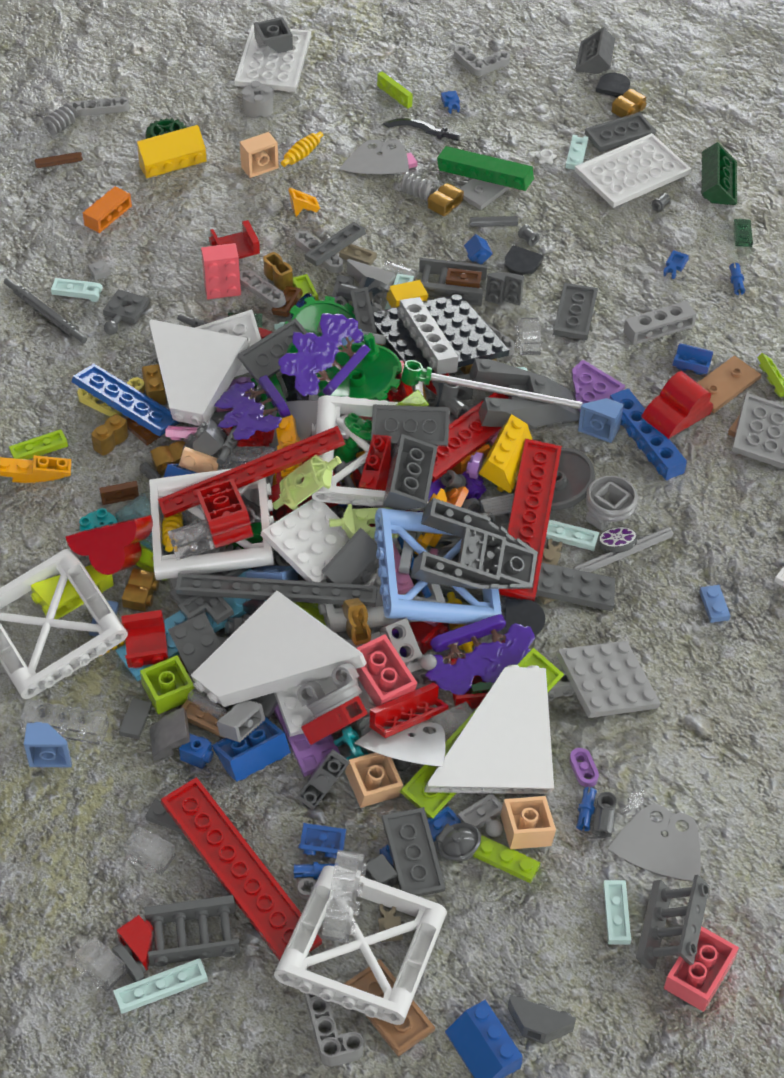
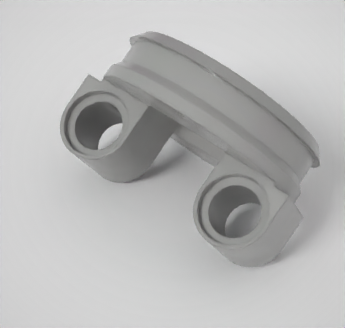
[585,476,638,531]
[297,663,362,718]

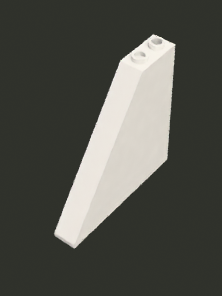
[149,319,249,426]
[191,591,367,707]
[424,665,554,794]

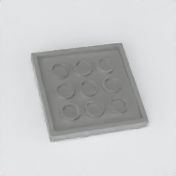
[731,393,784,469]
[556,641,661,718]

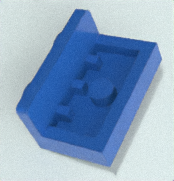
[672,343,713,375]
[299,823,347,859]

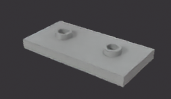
[459,179,510,210]

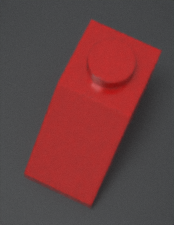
[117,915,154,971]

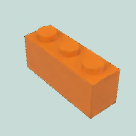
[83,186,132,233]

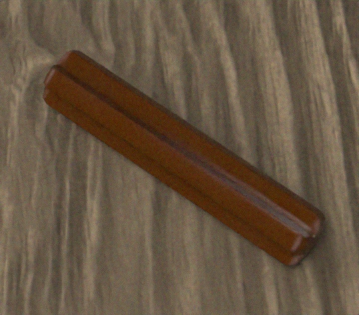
[34,152,83,169]

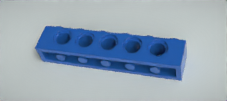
[609,388,687,480]

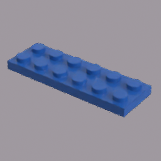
[71,364,180,436]

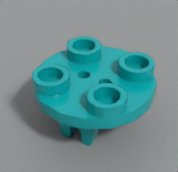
[79,508,118,532]
[334,726,369,760]

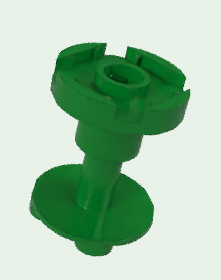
[334,413,372,474]

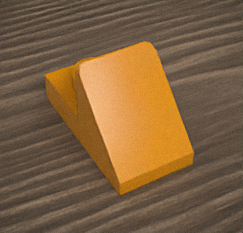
[288,188,320,217]

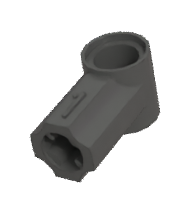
[593,792,617,838]

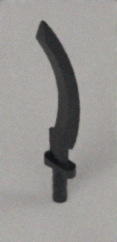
[383,118,460,141]

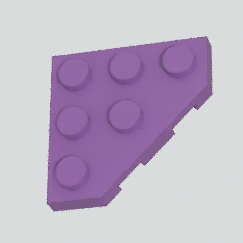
[571,360,625,412]

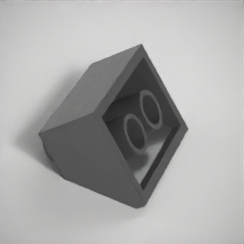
[575,27,615,74]
[321,528,379,585]

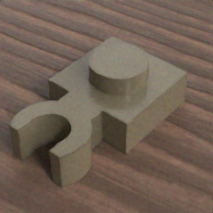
[542,539,562,566]
[378,904,403,942]

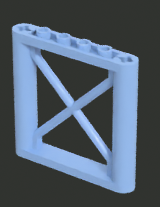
[374,508,502,625]

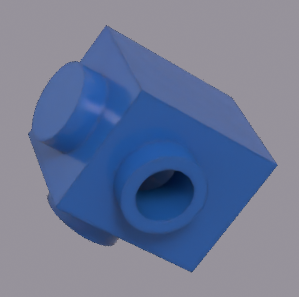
[464,234,493,265]
[179,733,214,769]

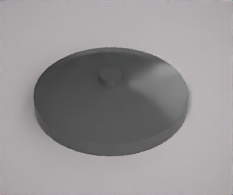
[551,448,595,510]

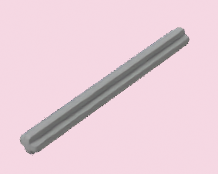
[573,527,673,572]

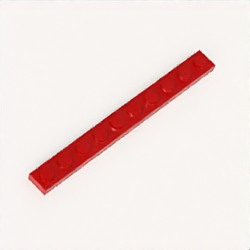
[158,426,345,518]

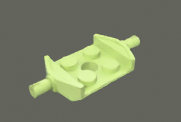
[272,455,342,510]
[329,504,399,539]

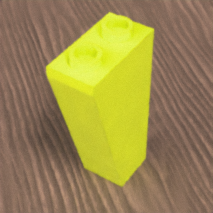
[31,565,114,619]

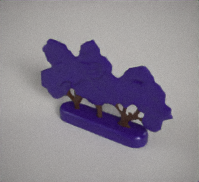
[278,313,371,396]
[214,375,291,440]
[425,614,535,695]

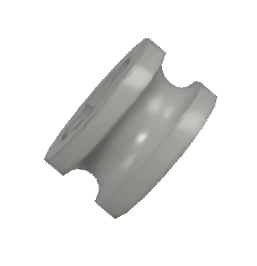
[298,878,316,901]

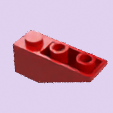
[358,434,391,491]
[301,695,368,745]

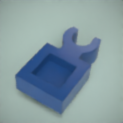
[441,91,460,114]
[663,250,689,279]

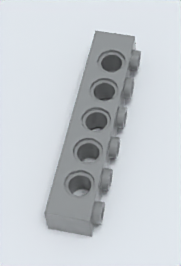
[397,297,458,375]

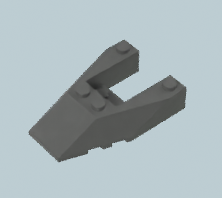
[469,358,580,430]
[411,498,538,589]

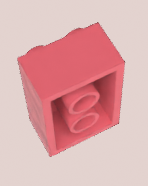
[201,243,241,300]
[356,634,417,707]
[664,926,739,1012]

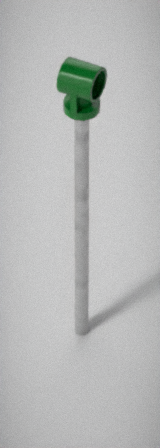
[401,360,583,409]

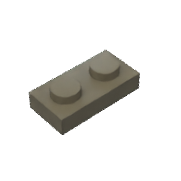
[339,244,377,266]

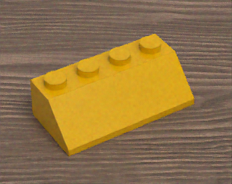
[137,125,207,179]
[478,414,533,493]

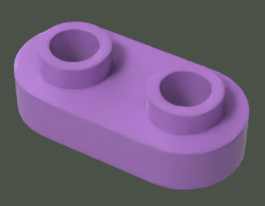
[466,452,484,479]
[570,748,599,787]

